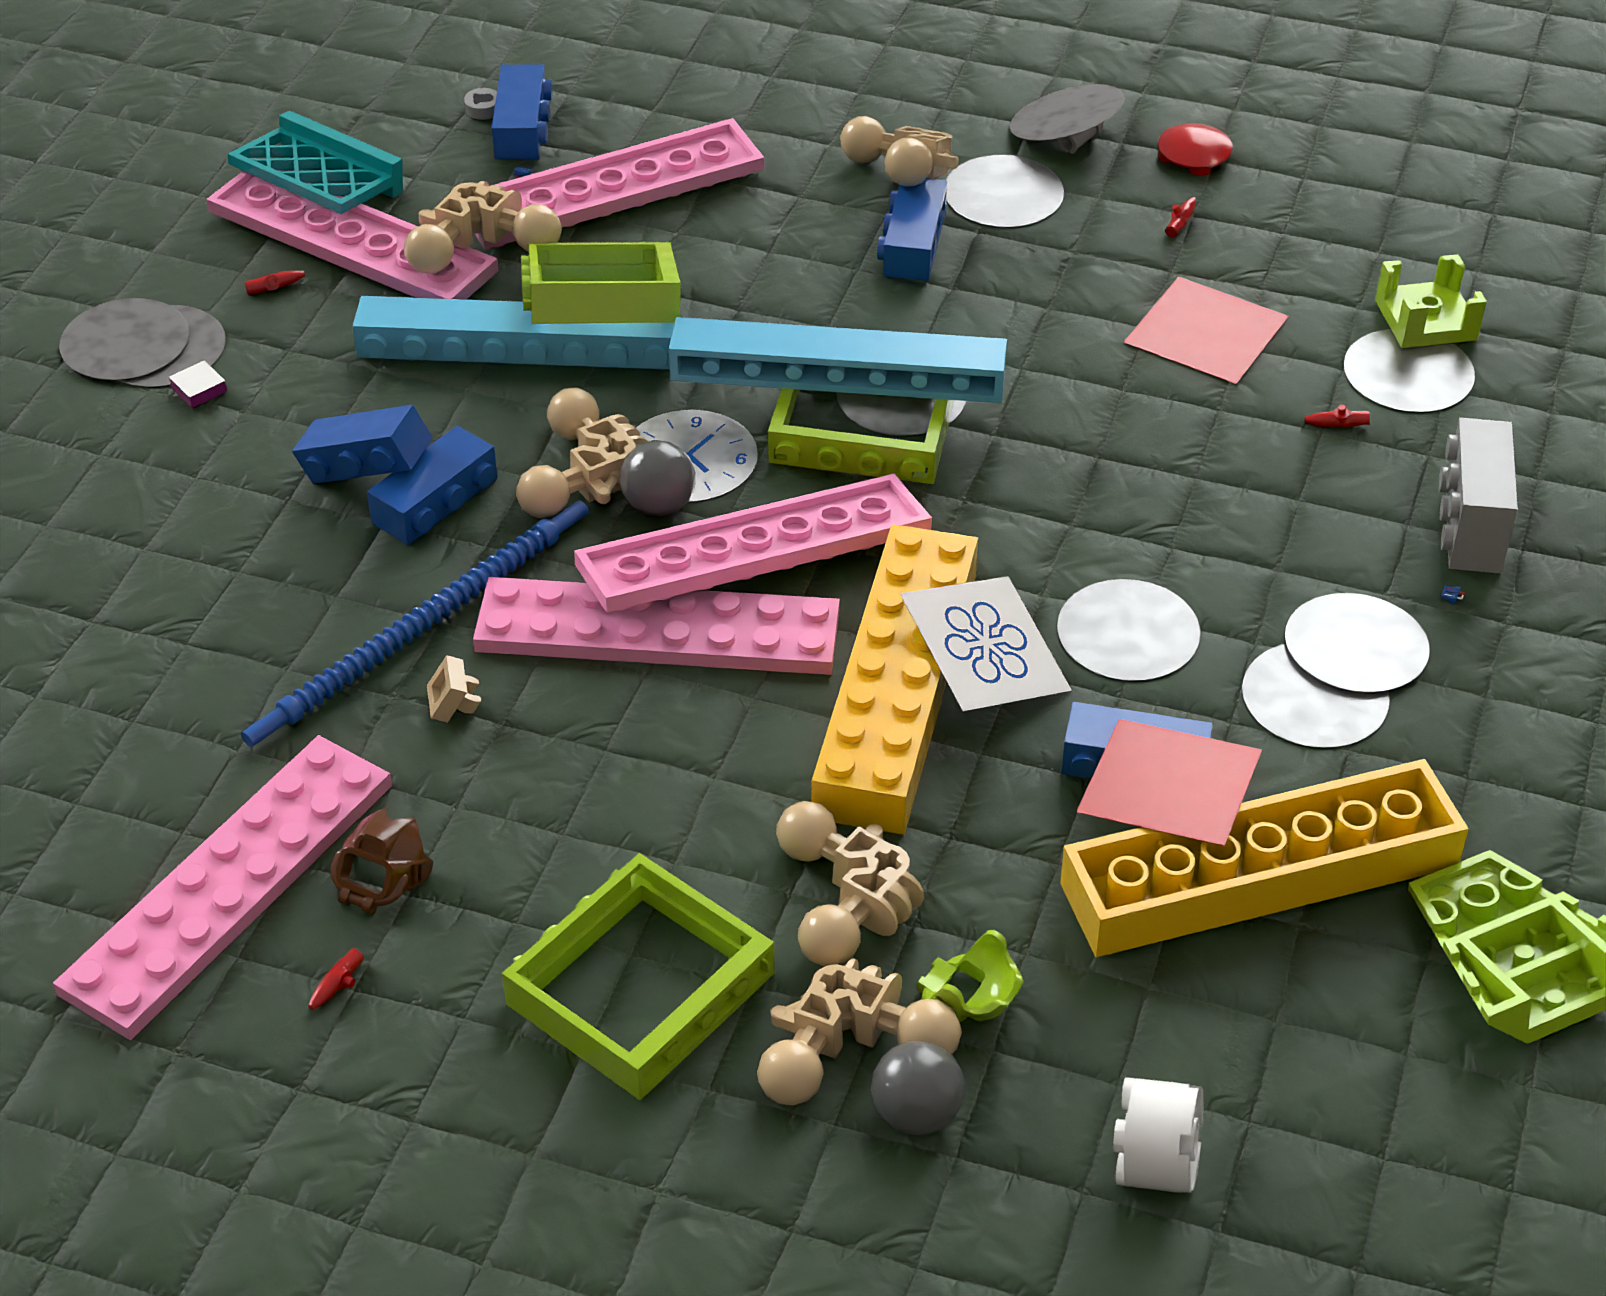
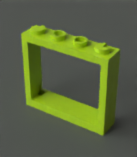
[521,242,681,324]
[768,388,954,484]
[502,853,775,1100]

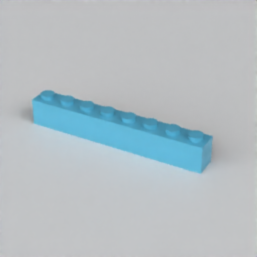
[353,296,681,370]
[669,317,1007,403]

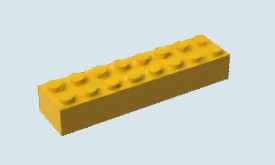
[811,524,978,835]
[1060,759,1469,957]

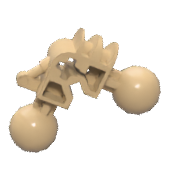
[840,116,959,187]
[404,181,562,274]
[516,388,648,519]
[776,801,925,967]
[757,958,962,1105]

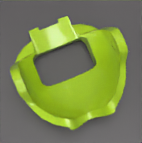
[916,930,1023,1022]

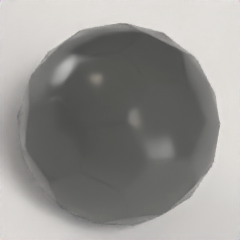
[620,440,696,517]
[871,1041,965,1135]

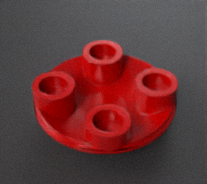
[1158,123,1232,176]

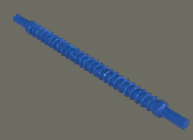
[241,500,589,747]

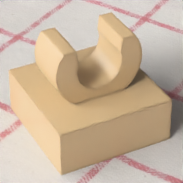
[427,655,481,723]

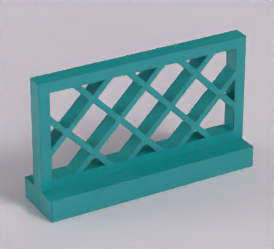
[227,110,403,214]

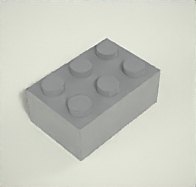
[1438,418,1518,574]

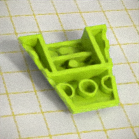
[1408,850,1606,1044]

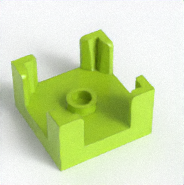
[1375,254,1487,348]

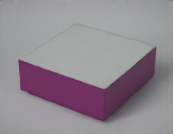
[169,361,227,408]

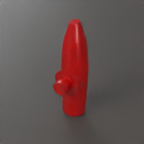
[1165,197,1196,238]
[244,270,305,296]
[1305,405,1370,427]
[308,948,364,1010]

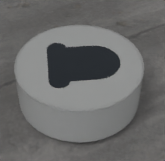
[464,88,497,120]

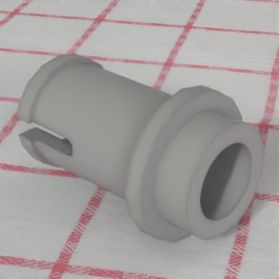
[1058,122,1103,154]

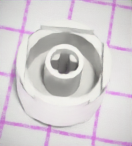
[1113,1077,1203,1193]

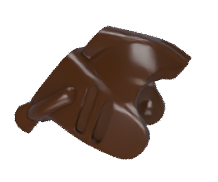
[331,808,433,915]

